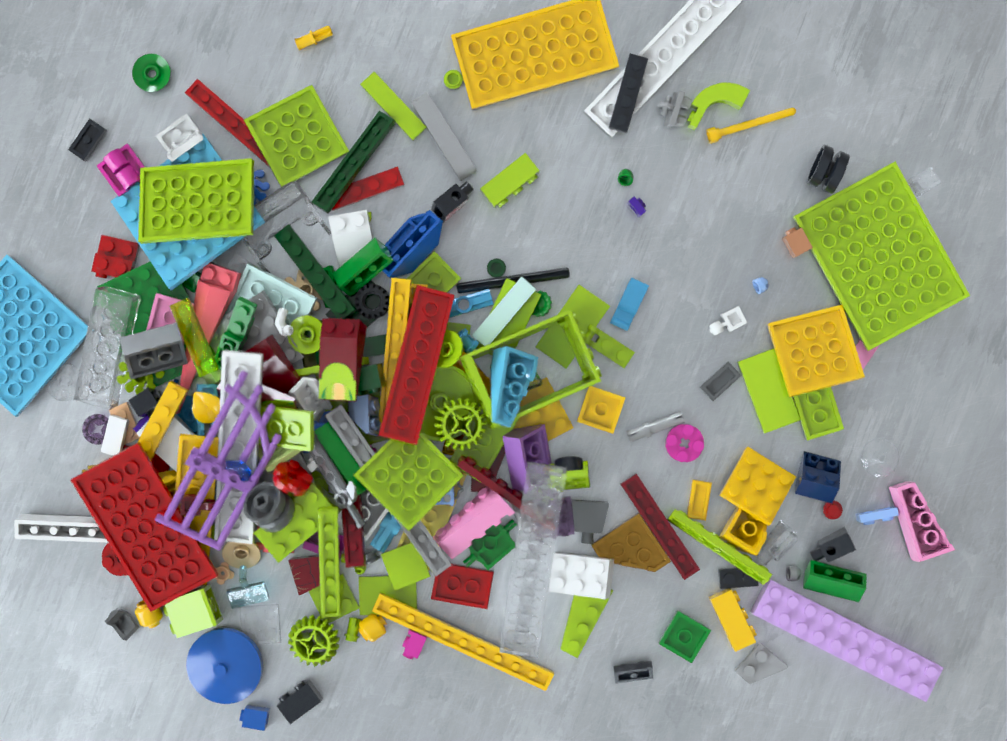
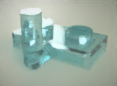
[227,565,269,609]

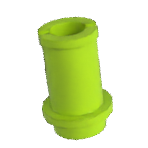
[344,617,361,642]

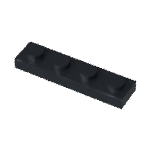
[609,53,648,134]

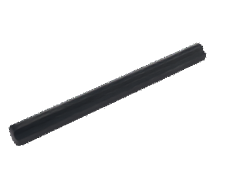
[456,267,570,294]

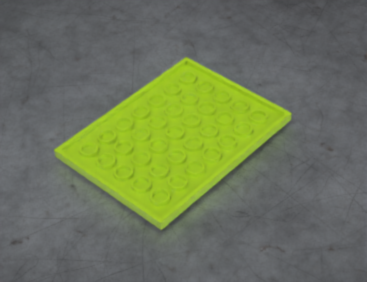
[793,161,970,351]

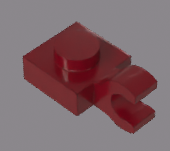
[181,494,215,516]

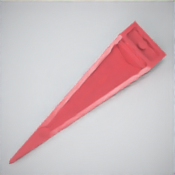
[176,262,241,414]

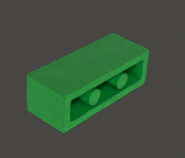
[332,238,393,297]
[803,560,867,602]

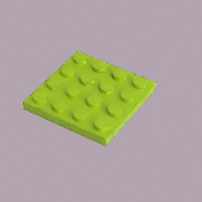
[244,85,349,188]
[353,431,464,531]

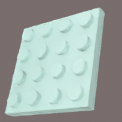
[225,263,317,325]

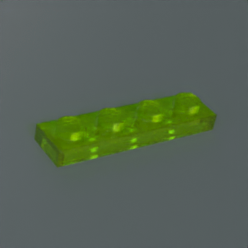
[169,298,219,378]

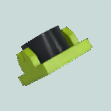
[549,456,590,491]

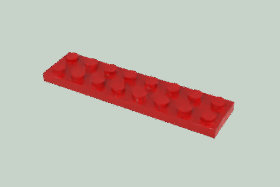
[378,285,454,445]

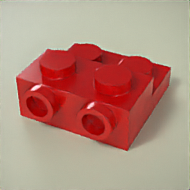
[91,235,140,279]

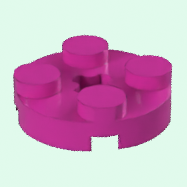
[665,424,704,462]

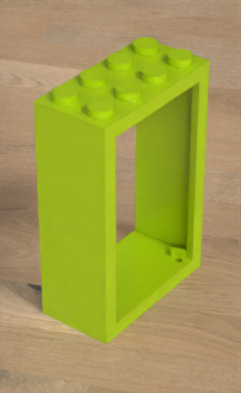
[460,310,602,429]

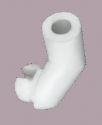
[275,308,293,337]

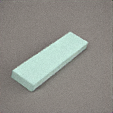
[472,277,536,346]

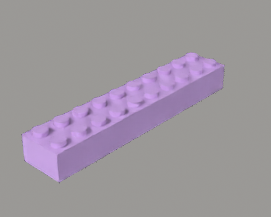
[750,579,943,702]

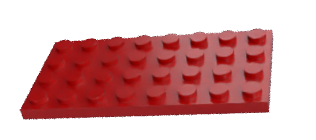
[70,442,219,612]

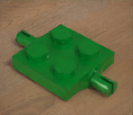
[463,519,517,570]

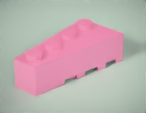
[889,481,955,562]
[433,487,515,559]

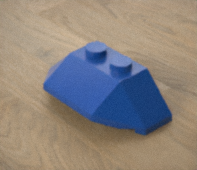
[382,210,443,279]

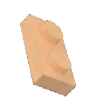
[109,402,140,445]

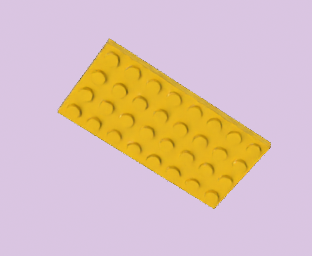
[451,0,619,110]

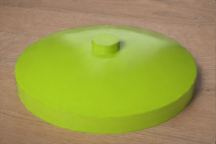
[421,366,479,441]

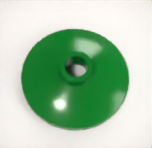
[132,53,171,92]

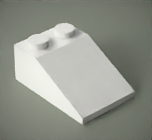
[329,210,373,268]
[137,414,196,472]

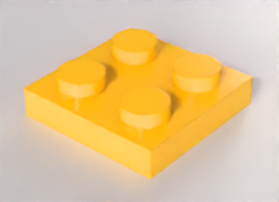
[577,386,625,434]

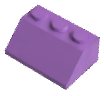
[503,424,552,492]

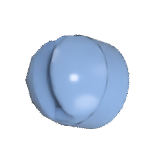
[752,277,769,294]

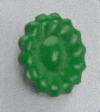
[532,290,552,317]

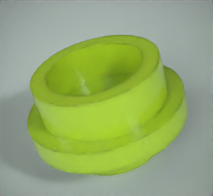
[444,70,463,89]

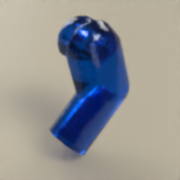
[225,460,252,482]

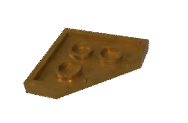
[591,513,671,572]

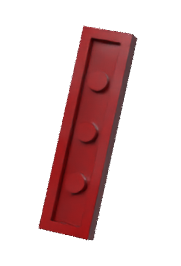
[332,166,404,211]

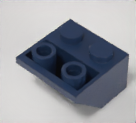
[795,451,841,504]

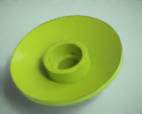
[287,315,322,354]
[437,330,463,368]

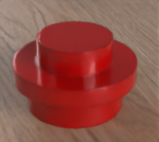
[823,500,843,520]

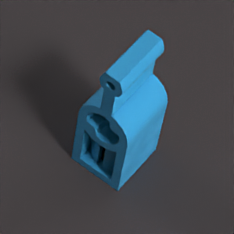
[610,278,649,331]

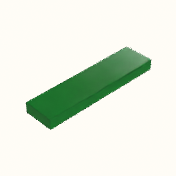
[314,422,367,496]

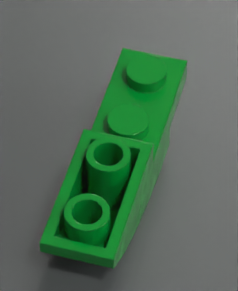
[212,296,258,370]

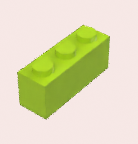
[480,153,540,208]

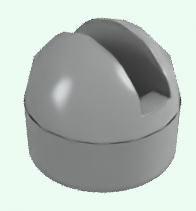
[786,566,801,581]

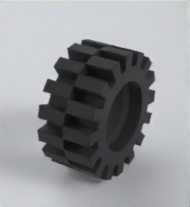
[355,284,390,319]

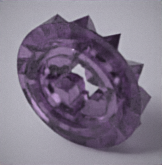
[82,414,108,445]

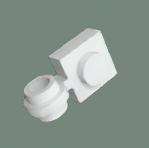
[709,306,747,335]

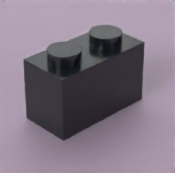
[128,388,163,417]
[277,680,323,724]

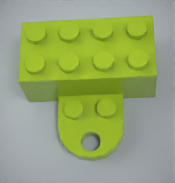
[254,481,342,563]

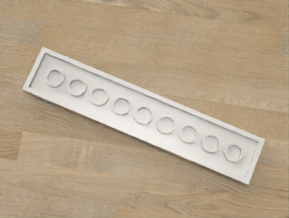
[584,0,743,138]
[214,350,263,544]

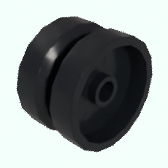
[807,144,850,194]

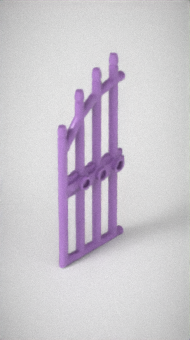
[155,370,282,551]

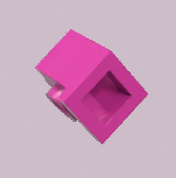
[402,629,427,660]

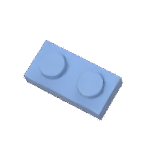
[856,506,899,525]

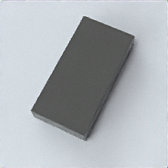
[700,361,741,401]

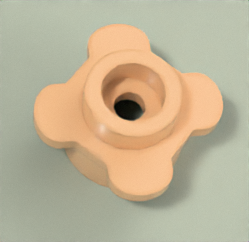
[215,562,234,585]

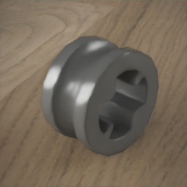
[365,550,380,565]

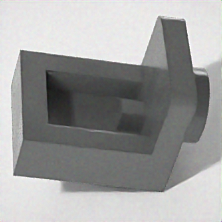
[105,608,139,641]

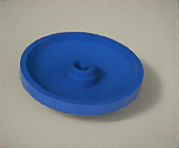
[186,628,263,704]

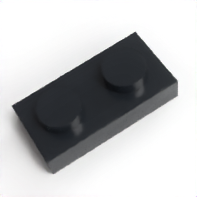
[68,118,107,162]
[718,568,759,589]
[613,661,653,684]

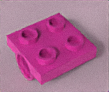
[97,143,145,197]

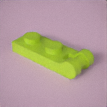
[584,323,635,368]

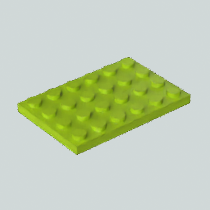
[138,158,254,244]

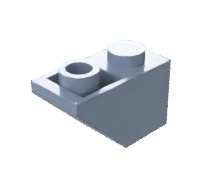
[348,394,380,436]

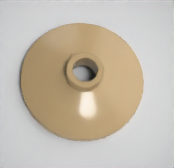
[222,542,261,569]

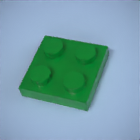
[658,610,711,663]

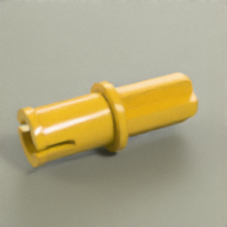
[294,26,333,51]

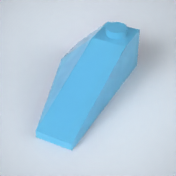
[491,346,538,427]

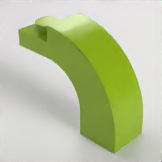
[687,83,750,131]

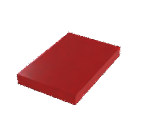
[431,563,494,609]

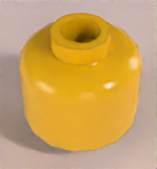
[135,600,163,628]
[358,613,387,642]

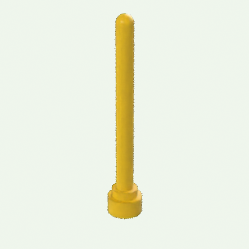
[706,107,796,144]

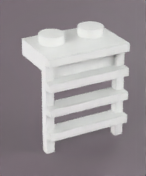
[156,113,203,162]

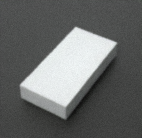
[101,414,130,456]

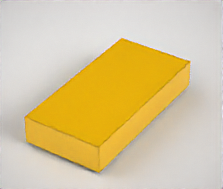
[687,479,712,521]

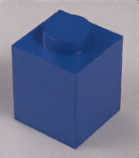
[240,705,270,731]

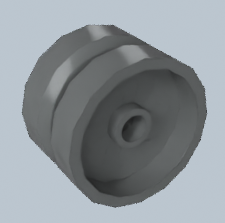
[244,482,295,532]

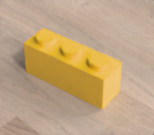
[709,588,757,652]

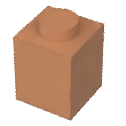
[782,227,813,258]

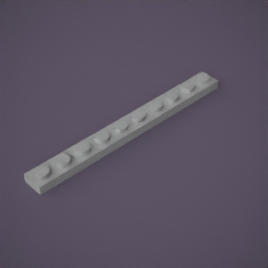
[325,405,451,576]

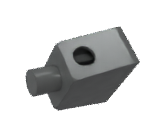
[571,499,609,544]

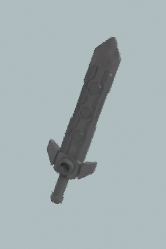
[309,432,366,529]

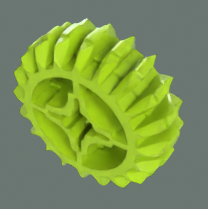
[434,398,487,451]
[288,614,340,667]

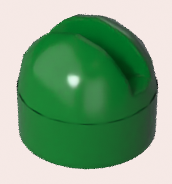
[618,169,634,186]

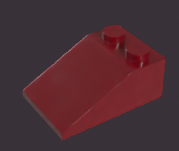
[245,335,301,394]

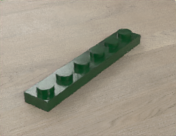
[312,111,396,214]
[274,224,356,319]

